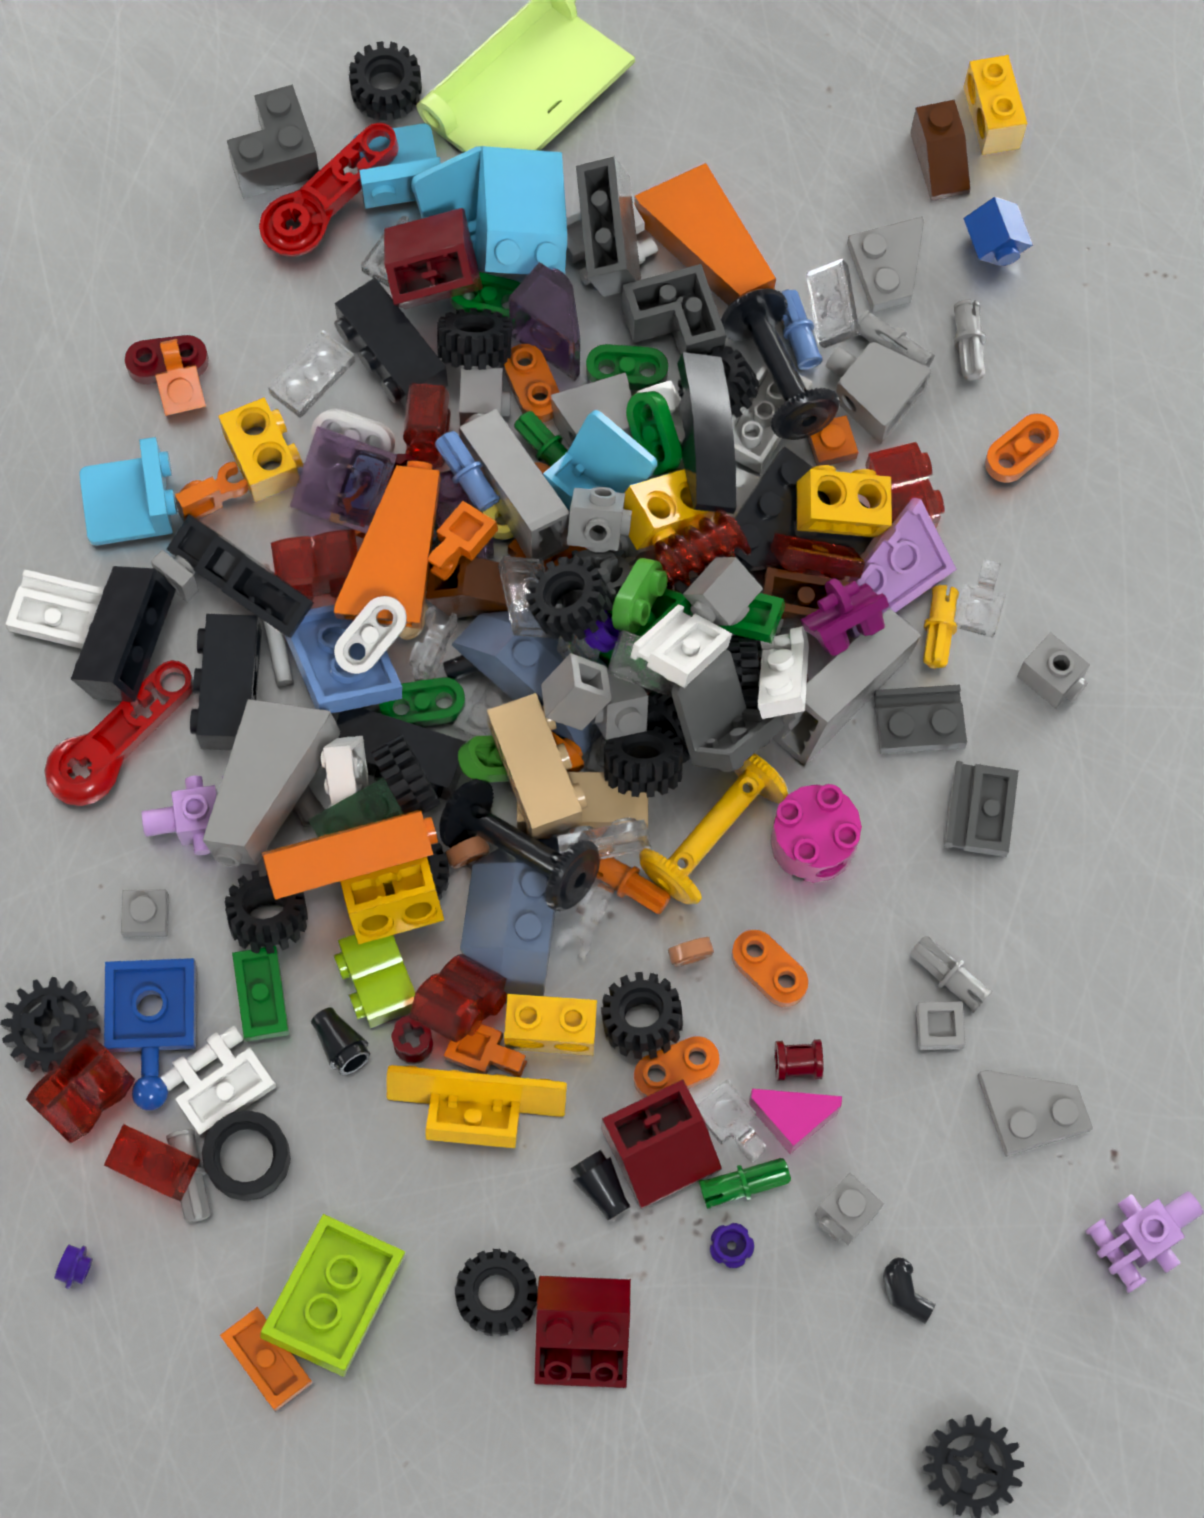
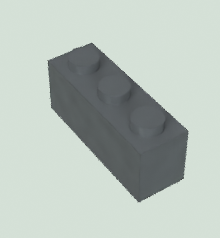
[576,156,641,297]

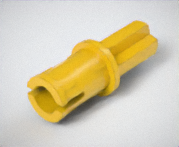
[923,585,959,669]

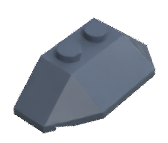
[452,609,607,755]
[460,837,565,1004]

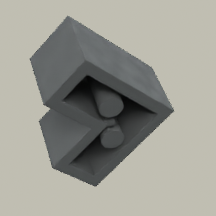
[227,84,319,199]
[621,264,726,356]

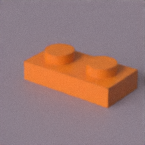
[220,1307,313,1412]

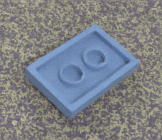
[285,604,402,714]

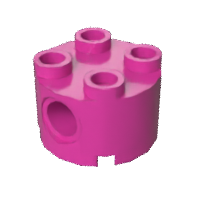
[770,784,862,883]

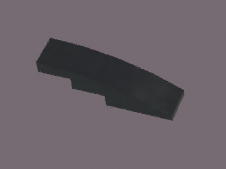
[677,352,737,514]
[166,515,315,638]

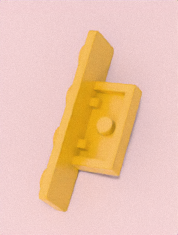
[387,1065,567,1148]

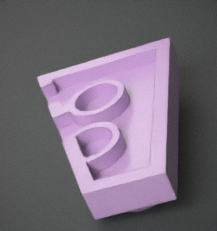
[847,497,957,638]

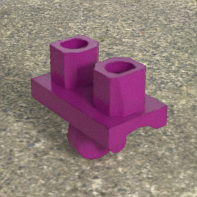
[801,578,889,656]

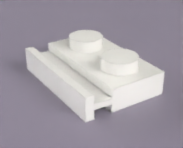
[5,569,104,649]
[630,604,732,688]

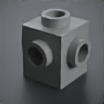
[567,487,632,552]

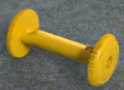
[639,753,788,905]

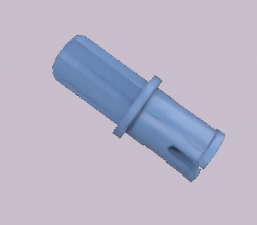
[782,289,823,370]
[435,431,500,512]

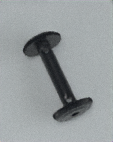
[721,289,840,440]
[439,779,600,912]

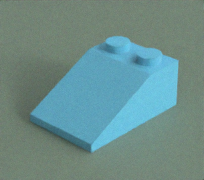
[475,146,568,277]

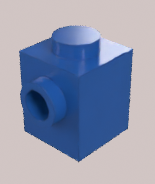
[963,197,1033,266]

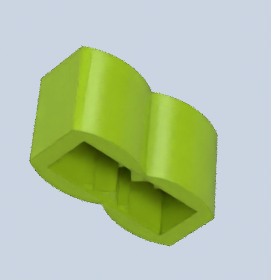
[334,934,420,1028]

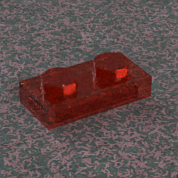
[771,533,865,580]
[104,1124,200,1202]

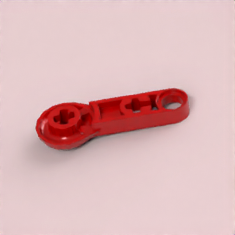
[259,123,399,257]
[44,660,193,806]

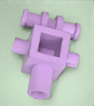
[142,776,223,855]
[1085,1191,1203,1294]

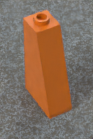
[634,163,776,306]
[334,461,441,629]
[261,810,438,899]

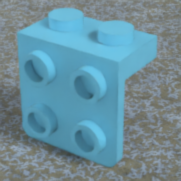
[353,123,441,209]
[411,146,481,253]
[543,410,657,510]
[79,437,177,545]

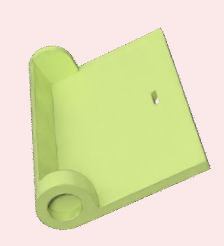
[416,0,635,153]

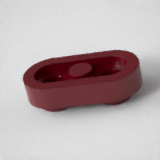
[125,335,209,384]

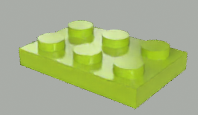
[260,1214,405,1377]

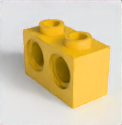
[963,55,1028,155]
[218,397,303,503]
[797,465,892,538]
[624,469,716,550]
[340,857,444,945]
[504,994,597,1056]

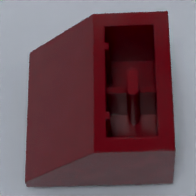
[384,208,483,309]
[601,1079,722,1209]
[534,1276,631,1388]

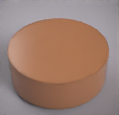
[445,836,490,869]
[668,937,714,967]

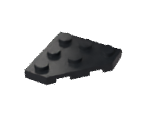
[715,446,874,572]

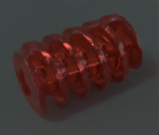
[653,509,751,591]

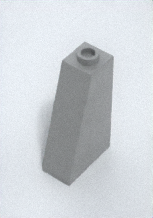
[459,409,570,566]
[773,608,922,766]
[203,699,340,867]

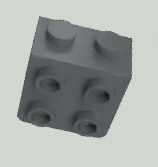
[672,650,785,772]

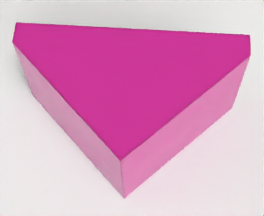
[749,1089,842,1154]

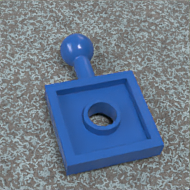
[104,958,196,1111]

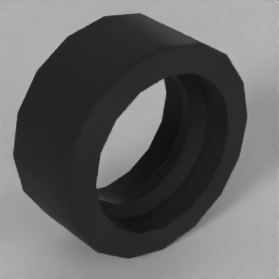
[202,1110,291,1201]

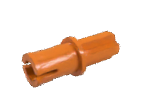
[596,849,671,914]

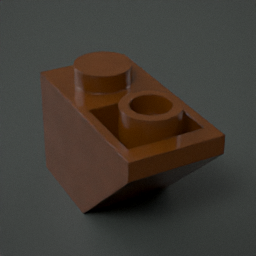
[426,556,530,618]

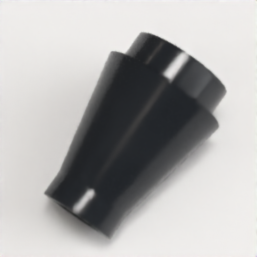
[311,1007,370,1075]
[570,1149,630,1221]

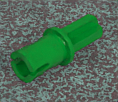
[514,411,568,467]
[699,1158,791,1209]

